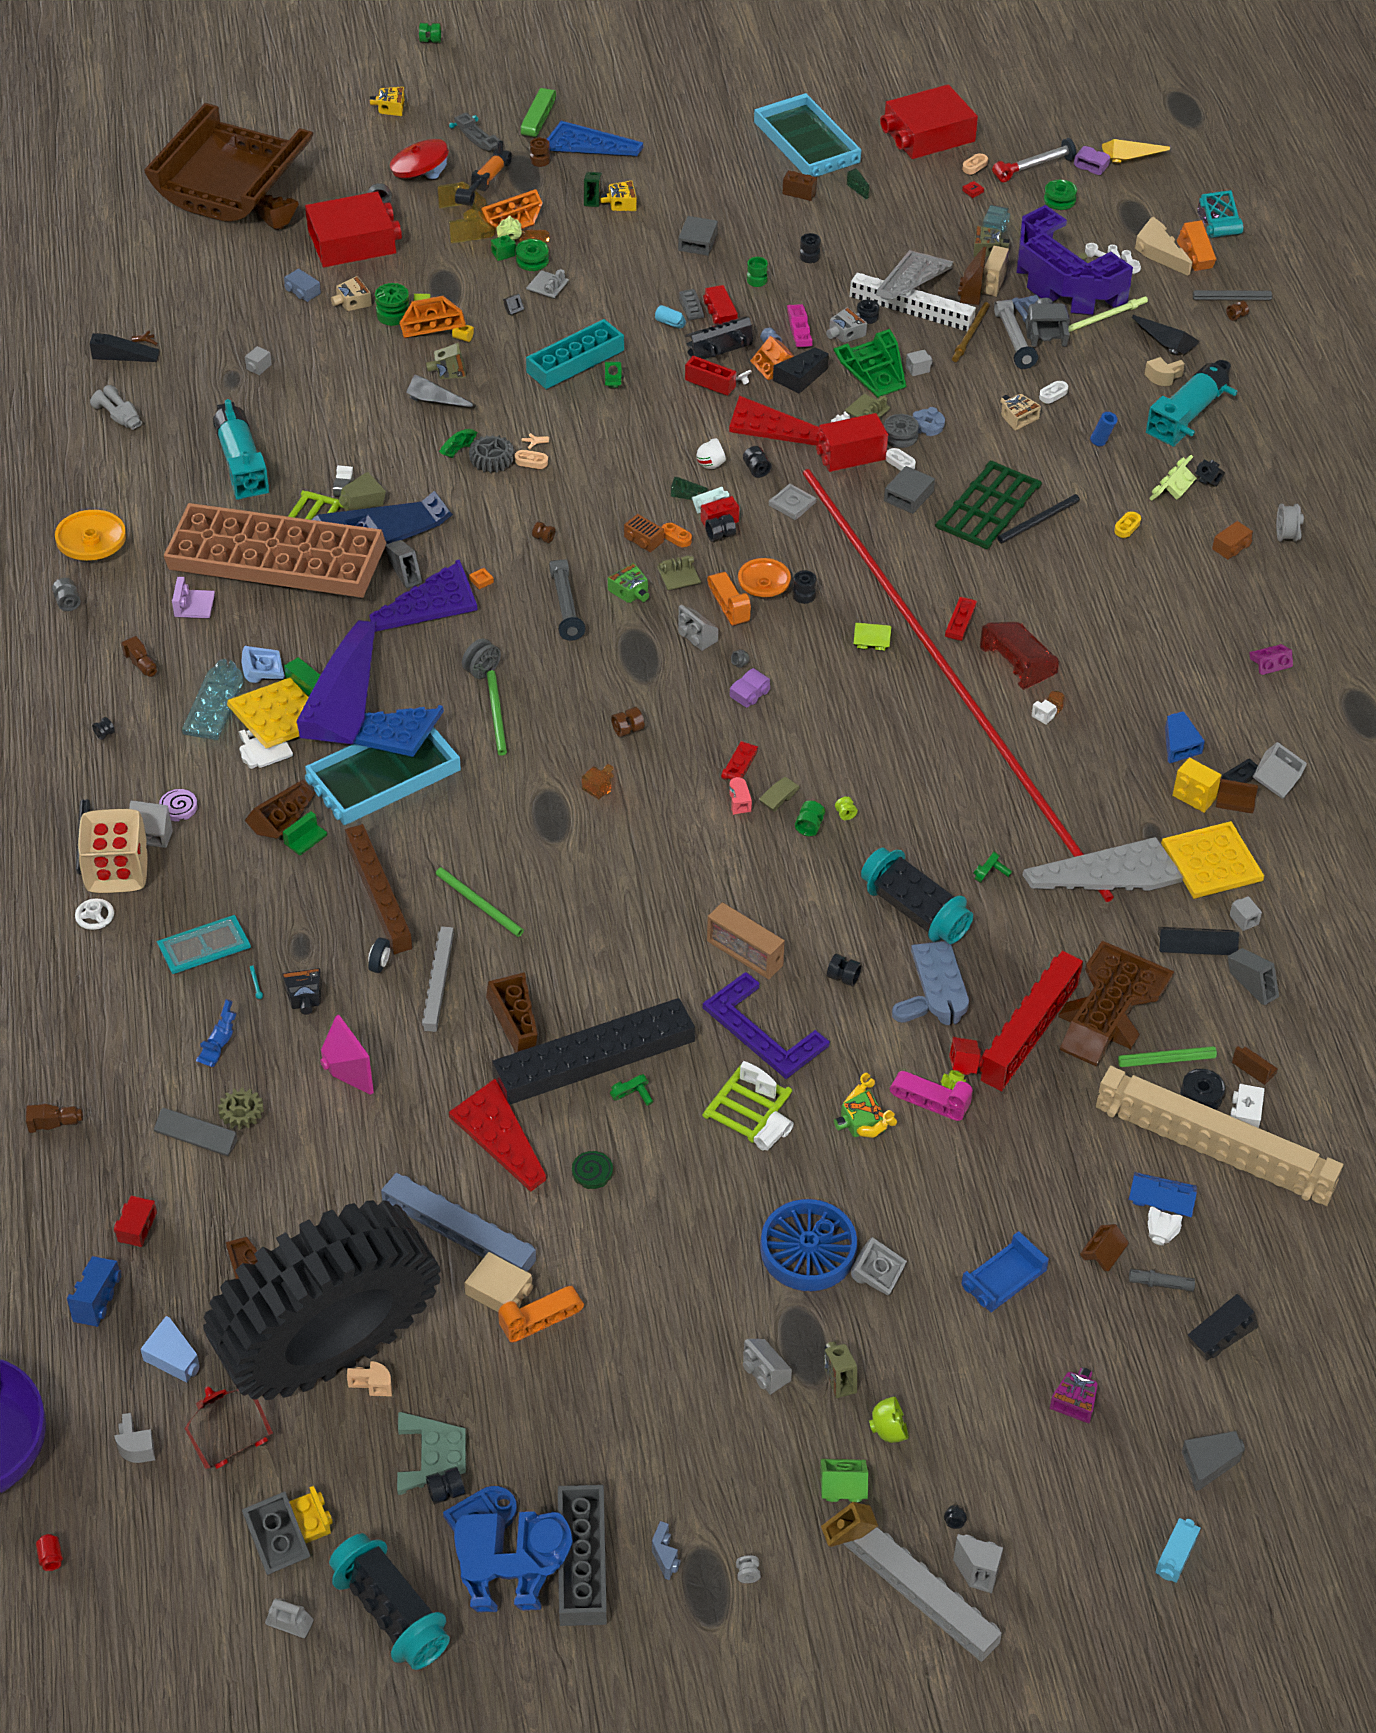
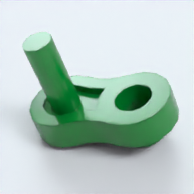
[973,851,1012,883]
[610,1074,654,1106]

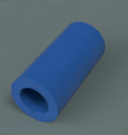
[1090,412,1118,446]

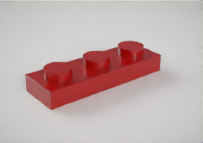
[945,597,977,641]

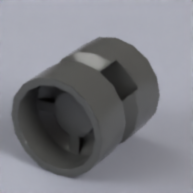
[52,578,81,611]

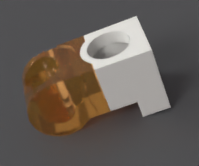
[1031,691,1064,724]

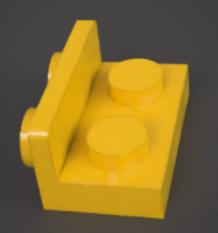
[289,1486,333,1543]

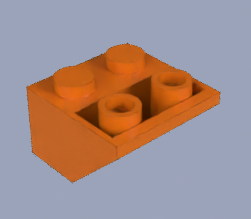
[750,336,794,380]

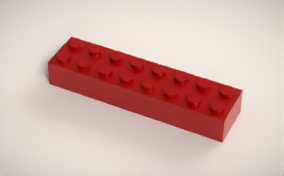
[980,951,1083,1092]

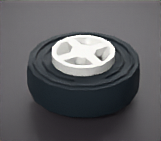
[368,937,390,973]

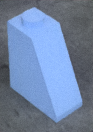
[141,1316,199,1383]

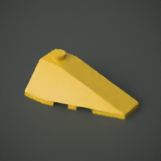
[1102,139,1170,164]

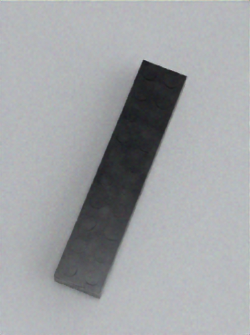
[492,998,695,1105]

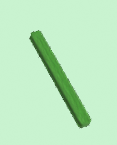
[1118,1046,1217,1067]

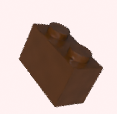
[782,170,817,201]

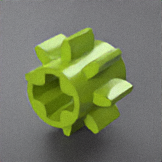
[941,1070,966,1090]

